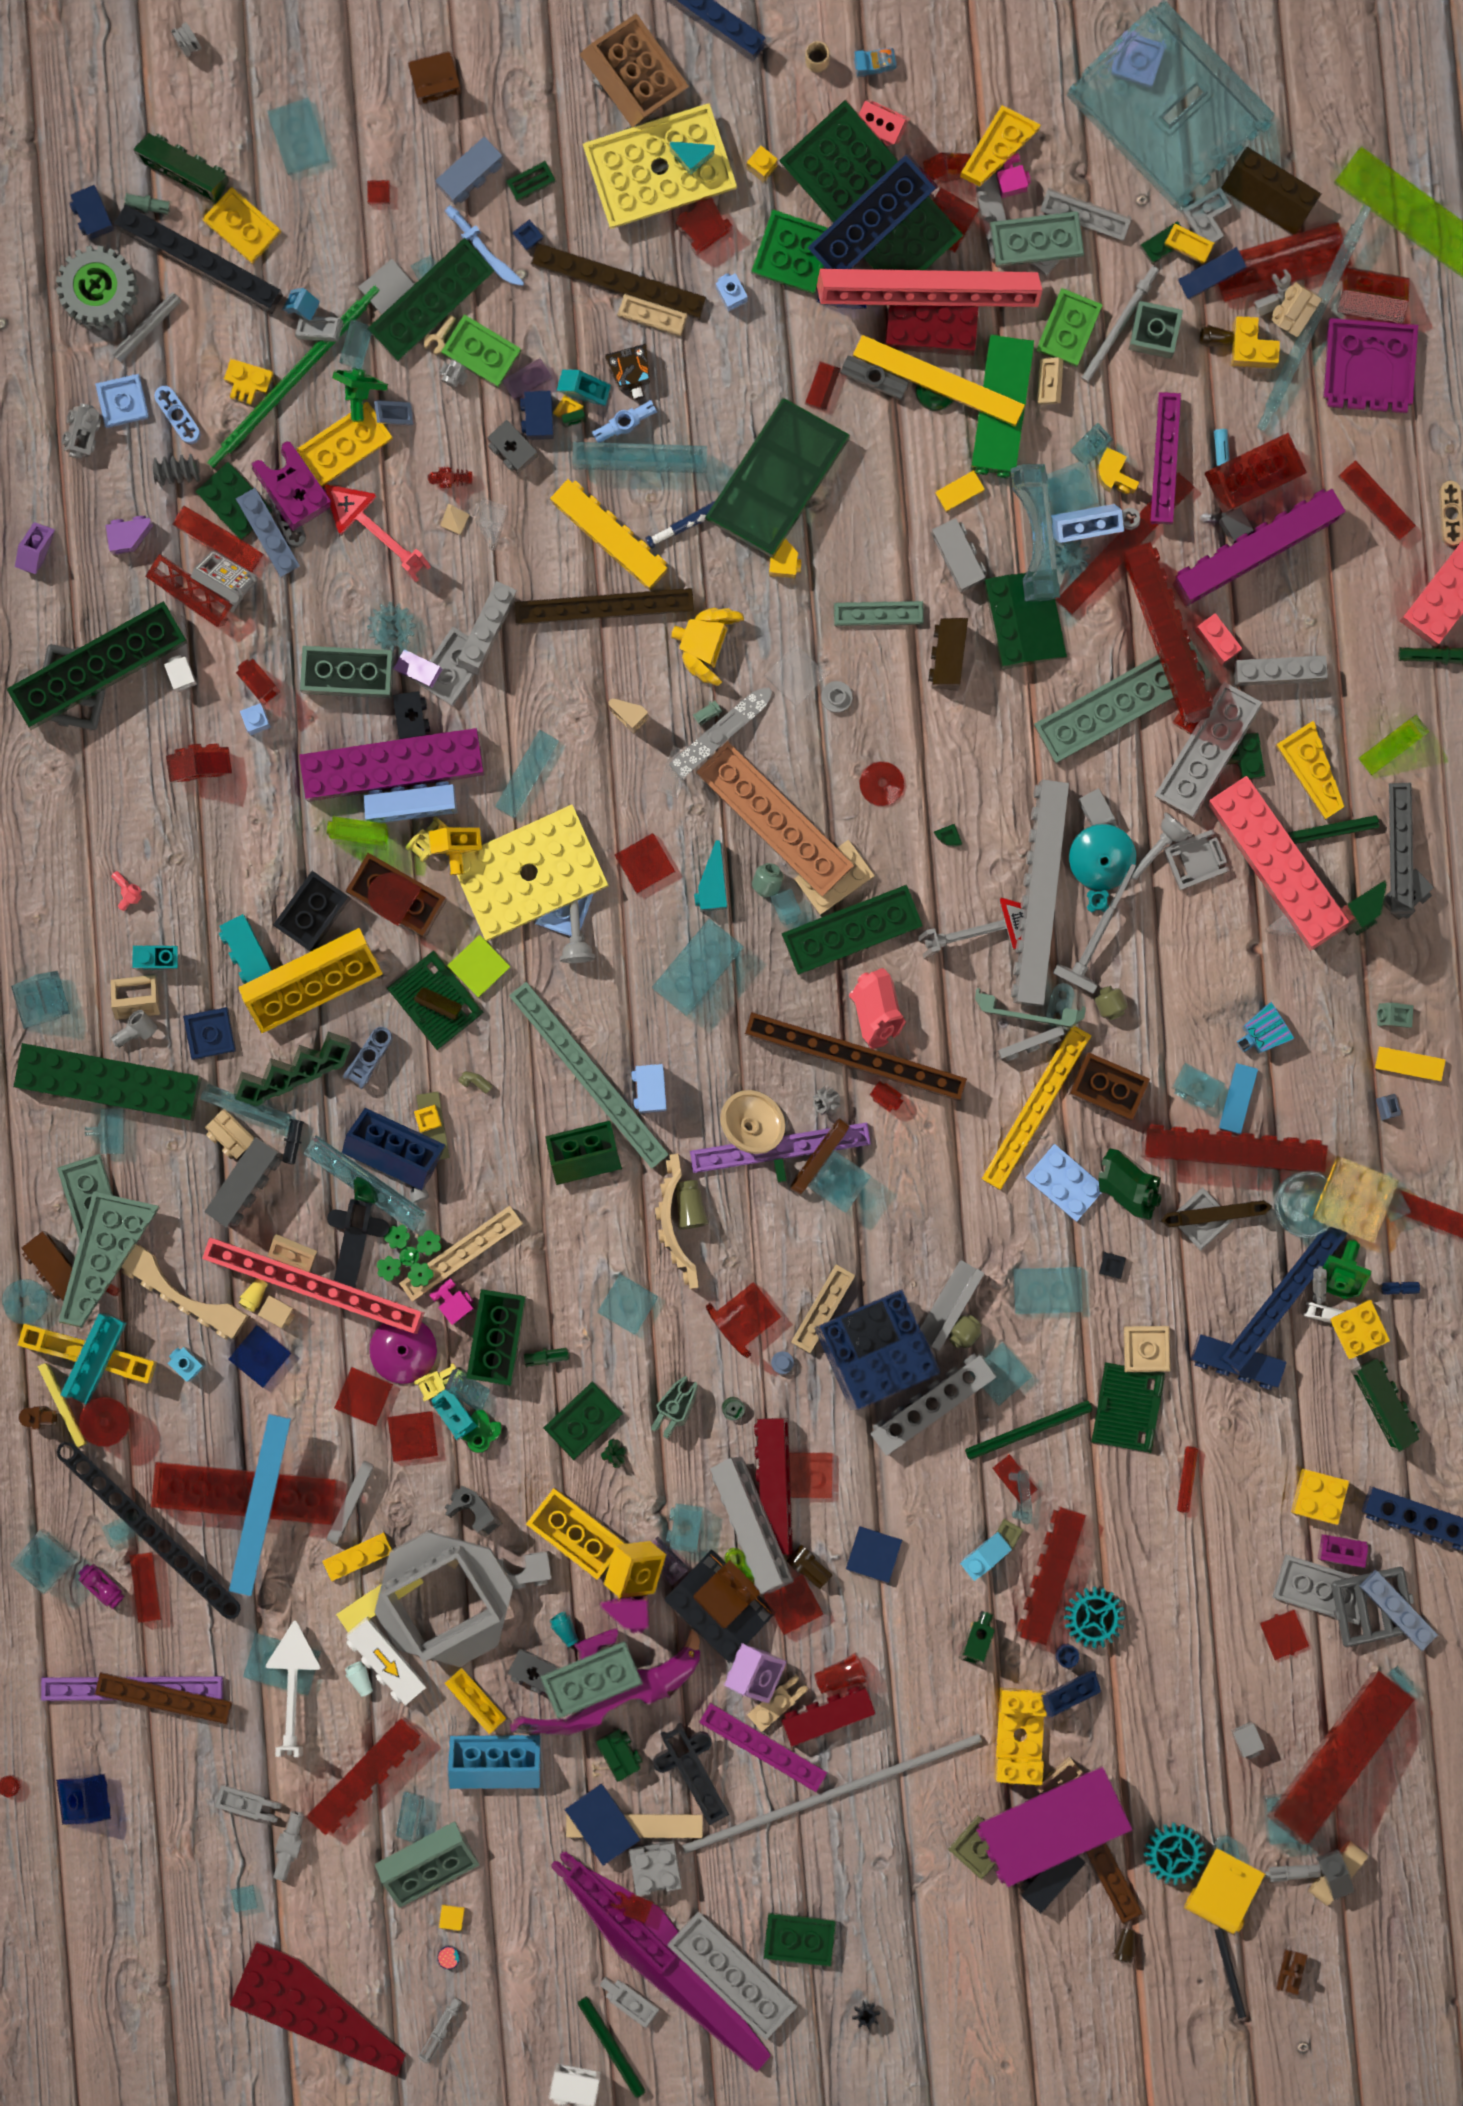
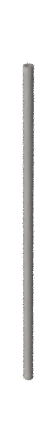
[682,1734,982,1854]

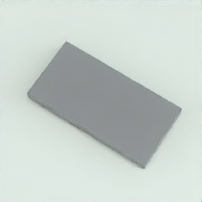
[1272,1554,1368,1625]

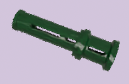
[1398,645,1463,666]

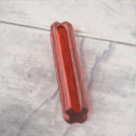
[1177,1446,1198,1513]

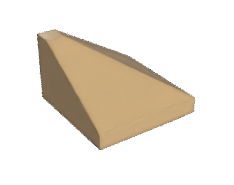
[440,504,470,535]

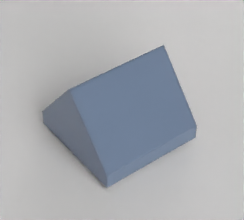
[1376,1094,1401,1120]

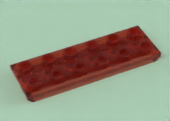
[1211,222,1352,303]

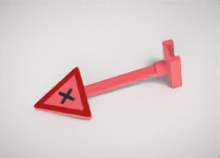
[324,484,431,583]

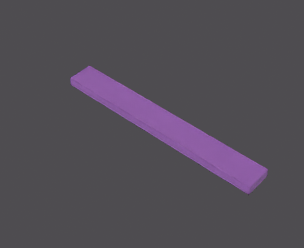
[690,1122,871,1173]
[41,1676,223,1701]

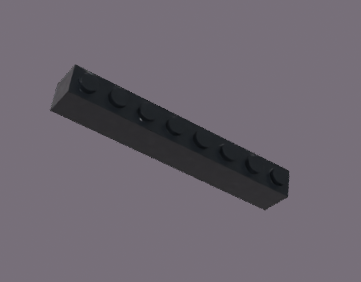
[114,204,283,314]

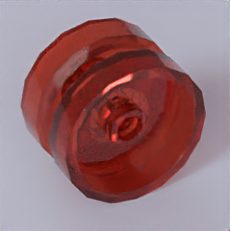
[79,1397,131,1447]

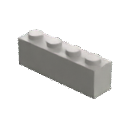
[458,581,517,675]
[1234,656,1328,686]

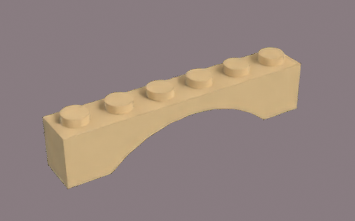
[122,1244,249,1340]

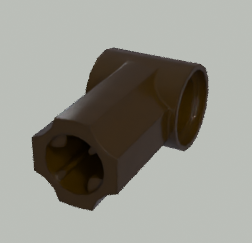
[786,1544,833,1589]

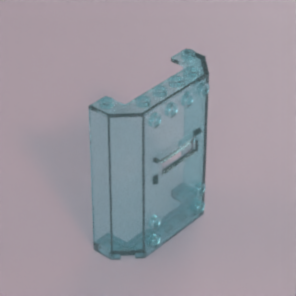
[1067,0,1275,210]

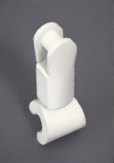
[1303,1302,1345,1323]

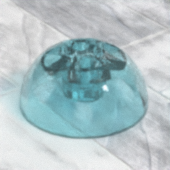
[1274,1171,1339,1238]

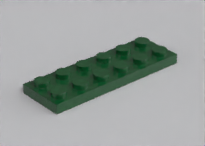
[367,237,495,362]
[781,884,923,975]

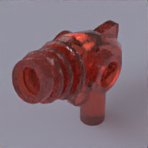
[427,467,472,488]

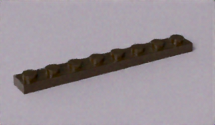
[531,243,707,320]
[514,588,694,625]

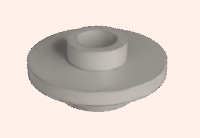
[821,681,852,713]

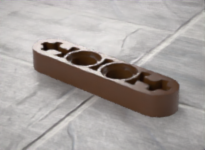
[790,1118,850,1195]

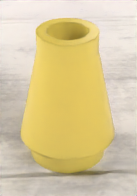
[238,1278,268,1313]

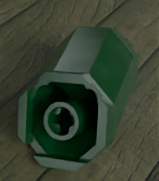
[1098,1148,1162,1220]

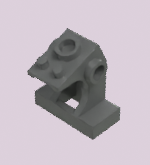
[445,1486,503,1537]

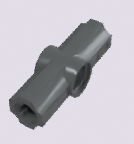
[840,355,909,400]

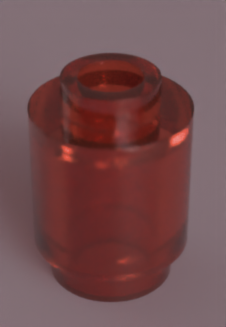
[869,1081,904,1113]

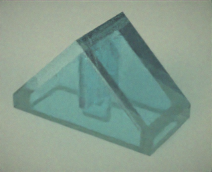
[1070,423,1113,467]

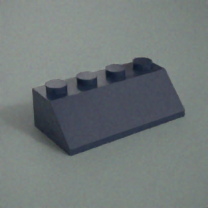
[342,1108,445,1190]

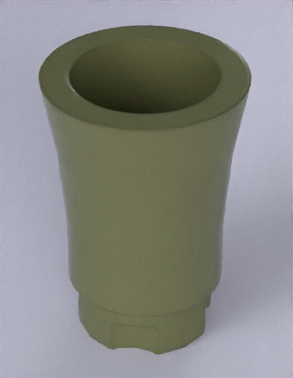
[676,1180,709,1230]

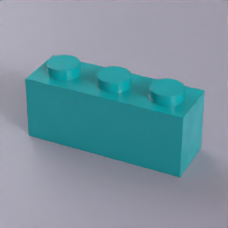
[218,914,273,984]

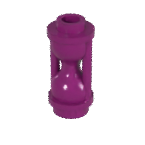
[78,1564,125,1610]

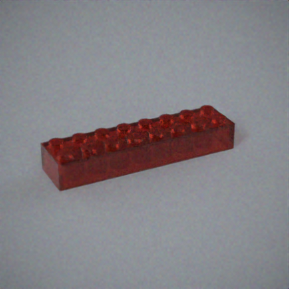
[1124,542,1213,726]
[1141,1124,1328,1174]
[151,1461,338,1525]
[1267,1671,1415,1845]

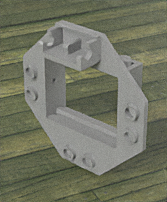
[374,1529,514,1667]

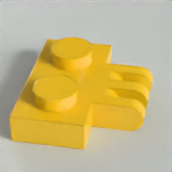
[224,358,274,405]

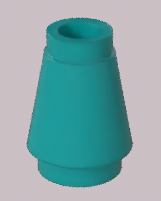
[550,1612,579,1647]

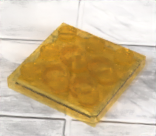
[1312,1156,1400,1243]

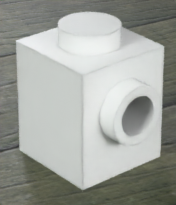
[164,655,197,692]

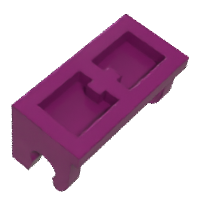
[1318,1534,1368,1568]

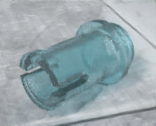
[1386,1665,1414,1695]

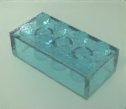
[652,919,744,1018]

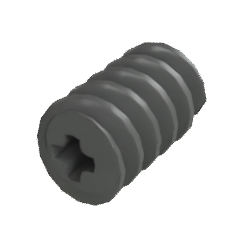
[153,454,201,485]

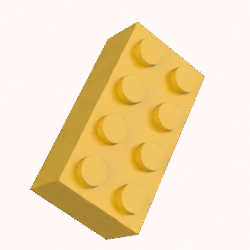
[526,1487,626,1580]

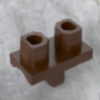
[19,1406,57,1429]
[1275,1949,1307,1995]

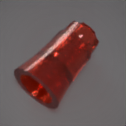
[814,1652,867,1694]

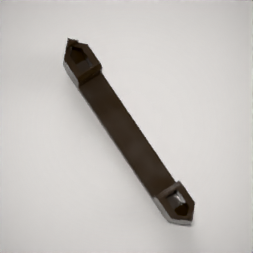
[1160,1200,1273,1228]

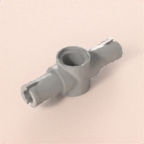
[273,1811,304,1881]

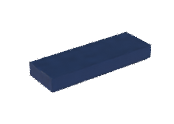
[1178,247,1248,300]
[1041,1671,1102,1717]

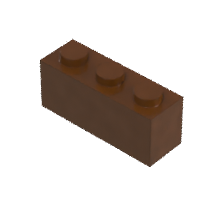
[21,1231,73,1301]

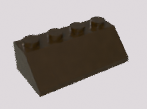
[1221,146,1322,237]

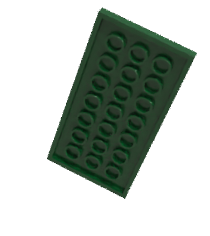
[779,99,964,270]

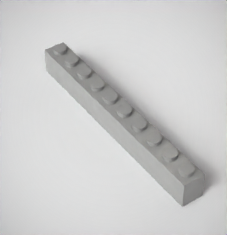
[1011,780,1069,1007]

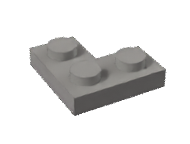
[1181,187,1232,243]

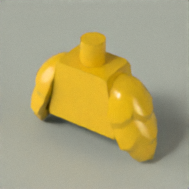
[671,607,744,686]

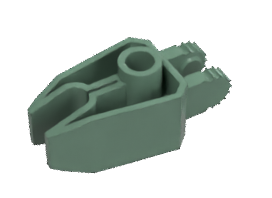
[651,1376,698,1439]

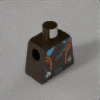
[605,344,650,400]

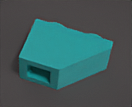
[132,945,178,970]

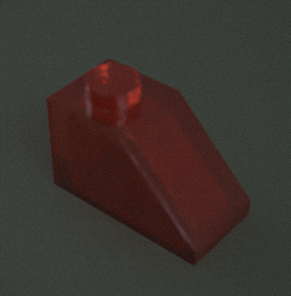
[923,152,971,183]

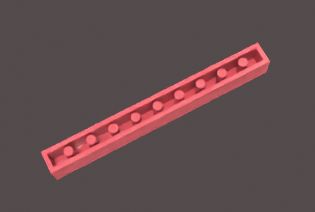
[817,269,1042,307]
[202,1238,425,1334]

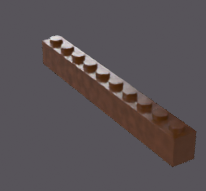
[745,1012,967,1101]

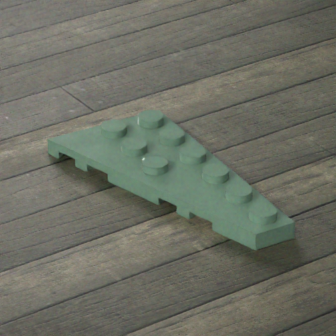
[58,1191,160,1328]

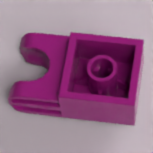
[251,441,331,531]

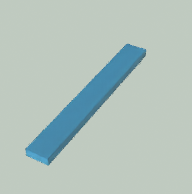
[229,1413,292,1596]

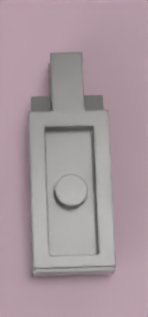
[600,1976,660,2028]

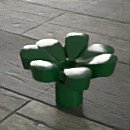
[601,1438,626,1468]

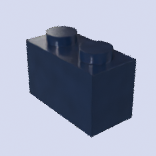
[69,184,114,240]
[520,390,554,440]

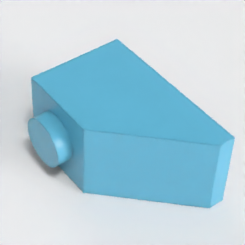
[960,1531,1012,1581]

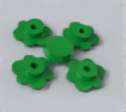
[377,1225,441,1287]

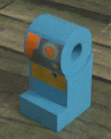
[854,48,897,77]

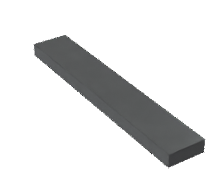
[1389,783,1414,914]

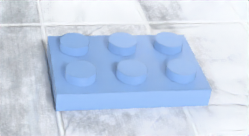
[1025,1144,1102,1222]

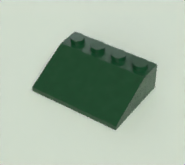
[984,570,1067,670]

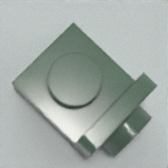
[1377,1003,1414,1028]

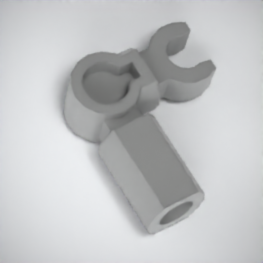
[1254,269,1292,316]

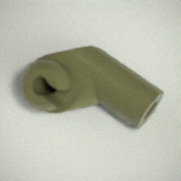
[458,1071,493,1094]

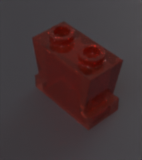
[675,197,732,256]
[236,659,280,706]

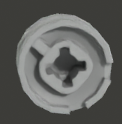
[171,22,202,58]

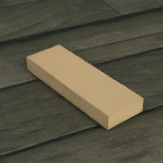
[618,294,688,337]

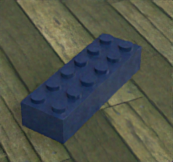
[807,153,938,269]

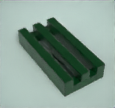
[506,161,556,202]

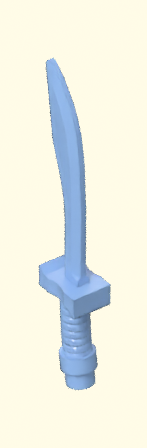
[445,205,524,285]

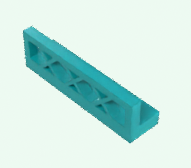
[60,1313,127,1405]

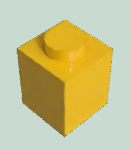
[747,145,778,183]

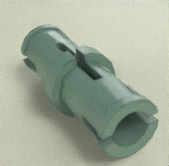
[124,193,170,215]

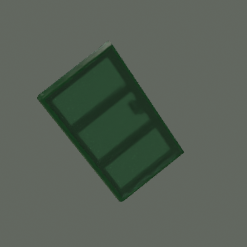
[705,398,850,558]

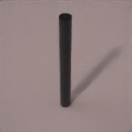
[1214,1928,1247,2019]

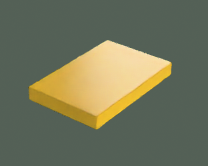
[202,187,282,264]

